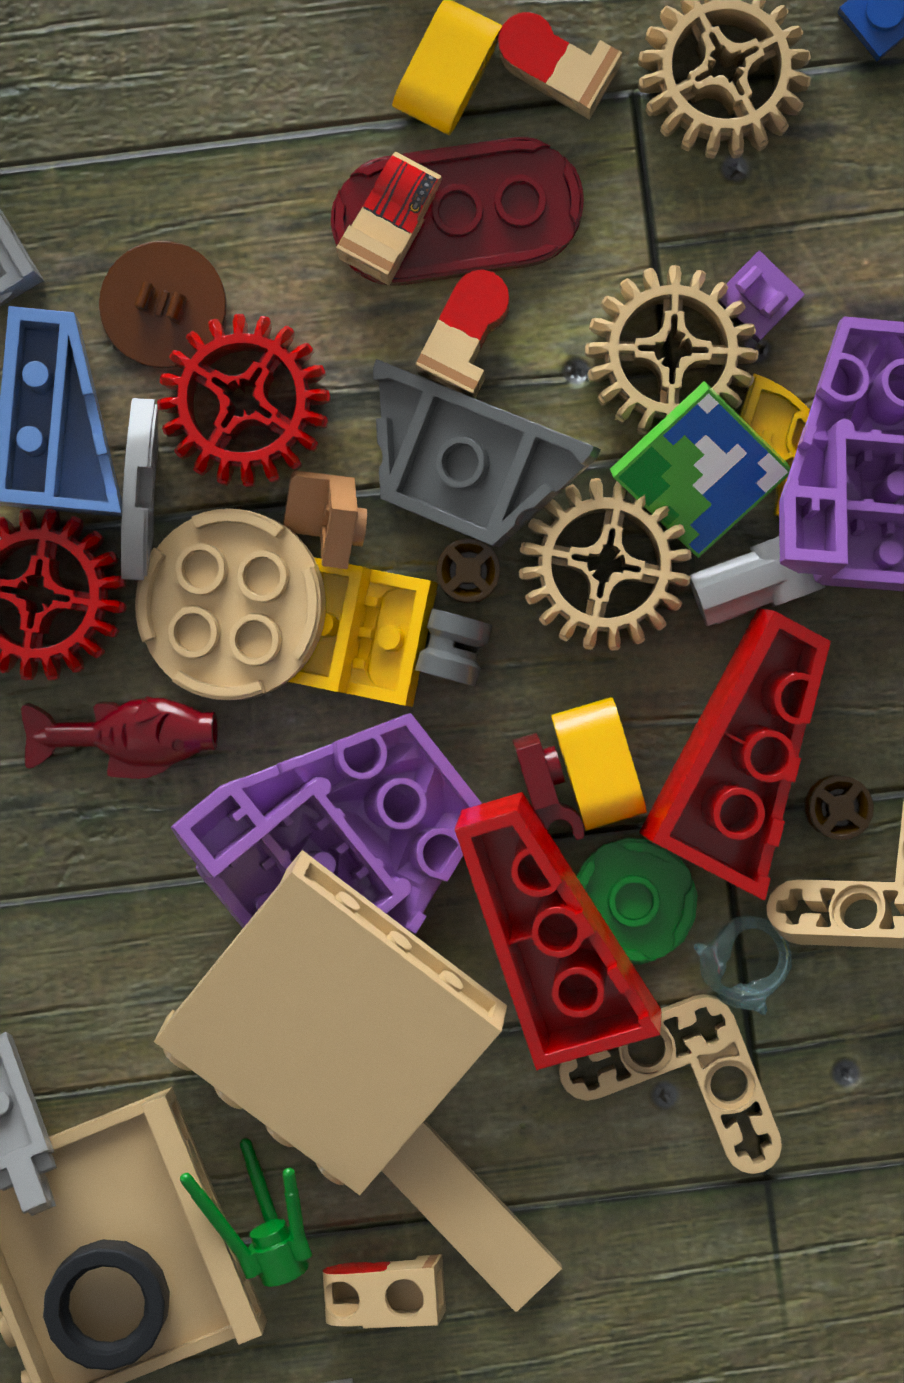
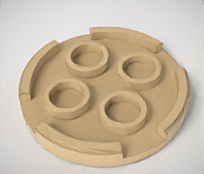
[135,509,326,700]

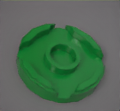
[576,837,698,965]

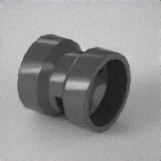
[415,609,493,687]

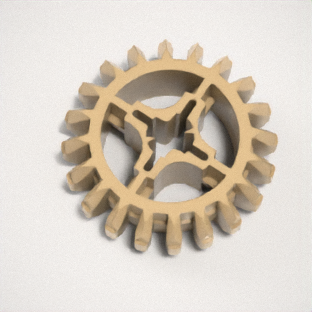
[638,0,811,159]
[585,265,758,436]
[519,478,691,651]

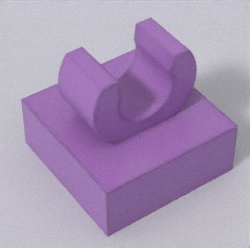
[718,250,805,343]

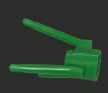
[180,1138,313,1287]

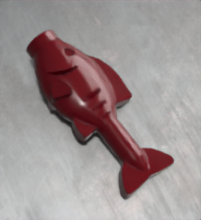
[21,696,218,779]

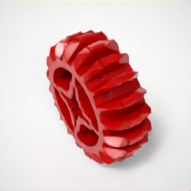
[157,314,331,488]
[0,509,127,681]

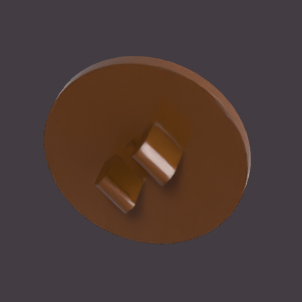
[99,241,226,368]

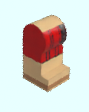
[498,12,622,120]
[336,152,442,286]
[415,270,510,398]
[322,1254,446,1328]

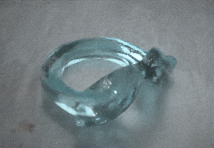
[694,915,792,1015]

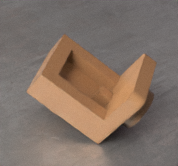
[283,470,367,569]

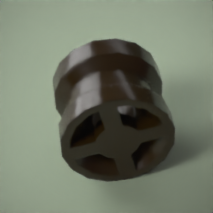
[436,538,500,604]
[804,775,874,840]

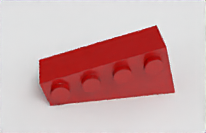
[639,608,831,901]
[454,792,662,1070]

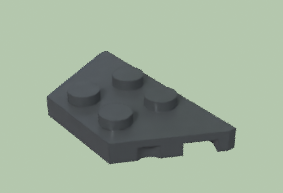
[373,359,601,547]

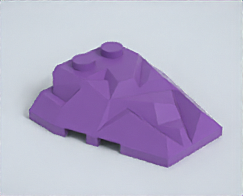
[779,316,904,591]
[171,713,482,934]

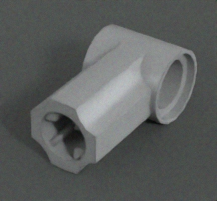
[689,536,826,626]

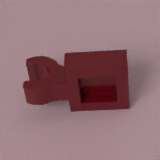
[512,733,584,840]

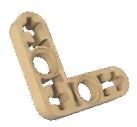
[767,802,904,949]
[558,994,782,1174]

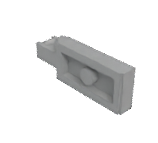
[0,1032,57,1216]

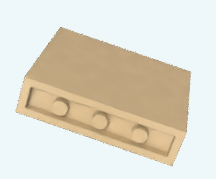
[154,850,507,1195]
[0,1087,267,1383]

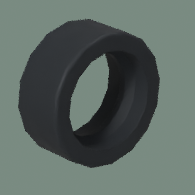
[43,1239,170,1370]

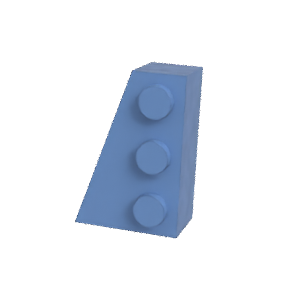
[0,306,122,517]

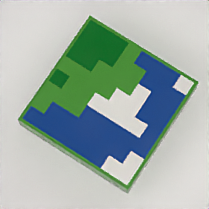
[610,381,791,558]

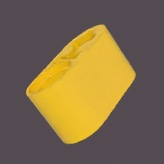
[392,0,502,136]
[551,697,647,831]

